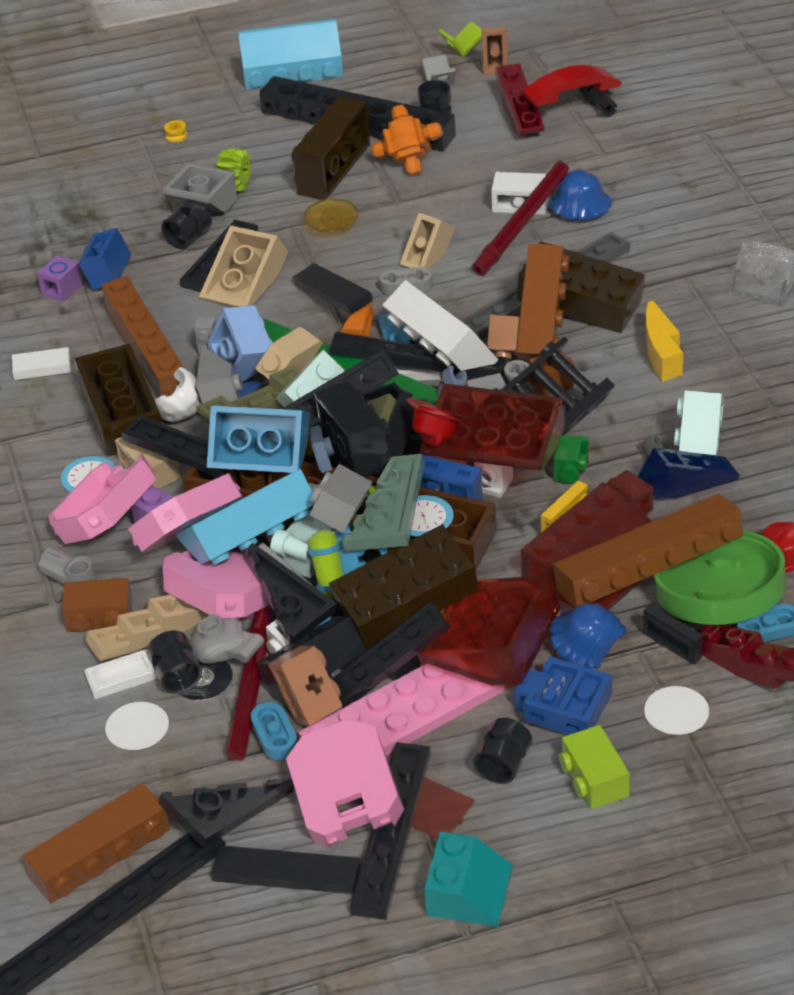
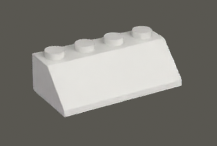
[382,280,498,371]

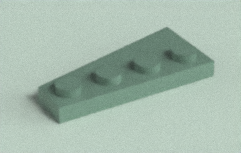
[342,454,425,551]

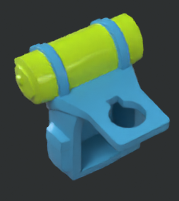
[308,522,388,600]

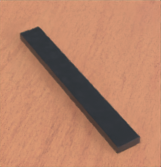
[0,833,226,995]

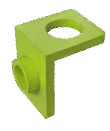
[438,22,482,57]

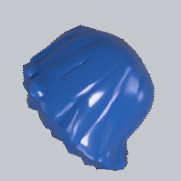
[549,169,612,222]
[549,603,626,669]

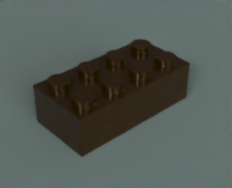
[291,96,370,201]
[516,241,645,334]
[74,343,162,455]
[329,524,479,650]

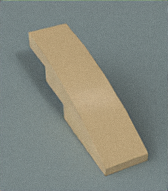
[86,594,210,661]

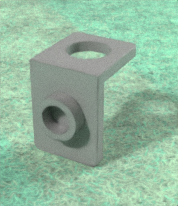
[422,54,456,86]

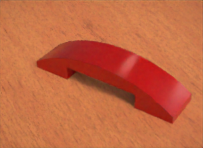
[522,65,621,107]

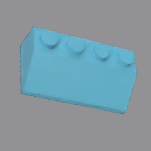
[238,19,343,90]
[175,469,314,565]

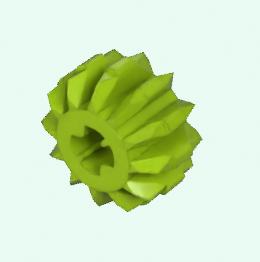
[215,148,252,192]

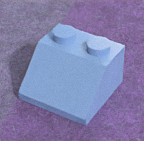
[207,305,273,382]

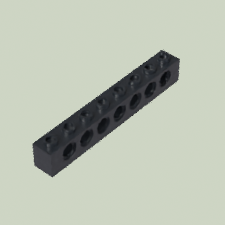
[259,76,456,152]

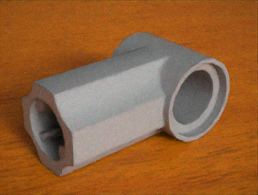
[38,547,97,584]

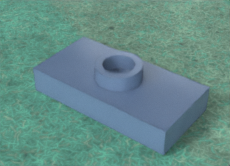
[309,425,334,473]

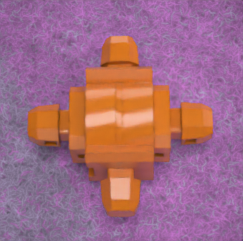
[371,105,443,177]

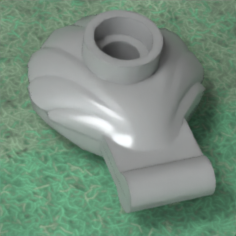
[190,615,264,664]

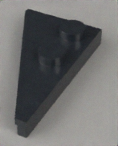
[247,543,337,645]
[159,779,295,848]

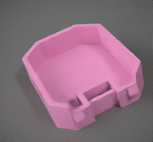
[48,453,157,544]
[128,474,243,554]
[162,546,270,618]
[286,718,404,850]

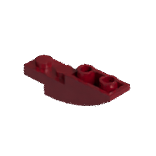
[496,63,545,135]
[700,625,794,689]

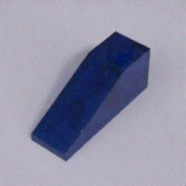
[637,447,740,499]

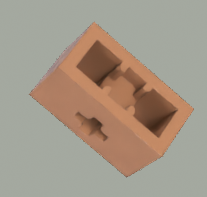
[268,645,343,726]

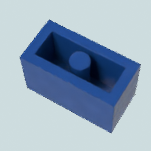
[78,227,131,290]

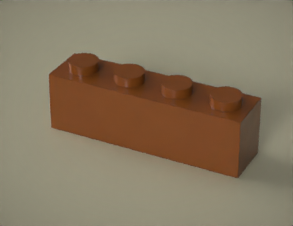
[516,243,569,362]
[22,783,170,904]

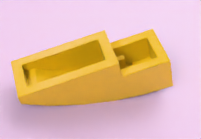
[646,300,683,382]

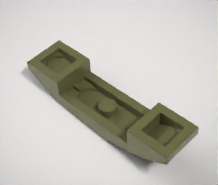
[196,365,301,421]

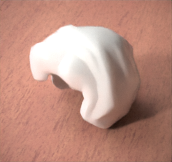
[155,367,202,422]

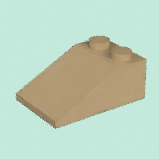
[199,226,289,307]

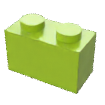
[558,725,630,809]

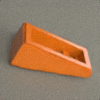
[341,300,374,337]

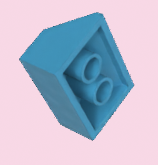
[207,405,310,473]

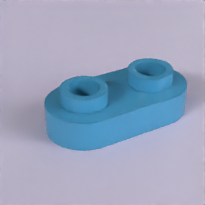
[736,604,794,642]
[251,702,297,760]

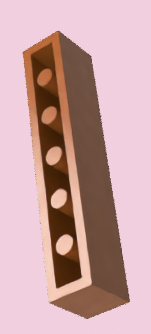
[101,276,184,397]
[553,493,743,607]

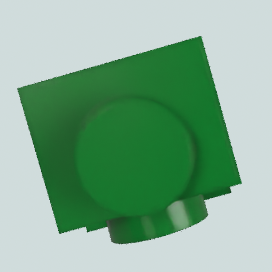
[554,435,589,483]

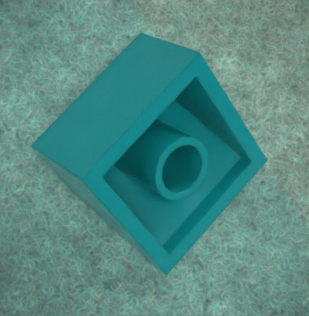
[424,831,513,927]

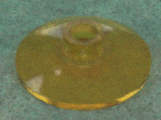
[304,198,358,233]

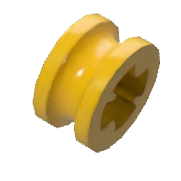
[164,120,188,142]

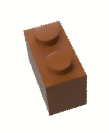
[62,578,133,632]

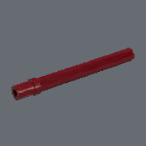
[471,161,569,276]
[226,606,274,761]

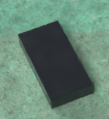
[643,604,703,665]

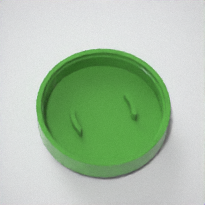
[653,530,786,625]

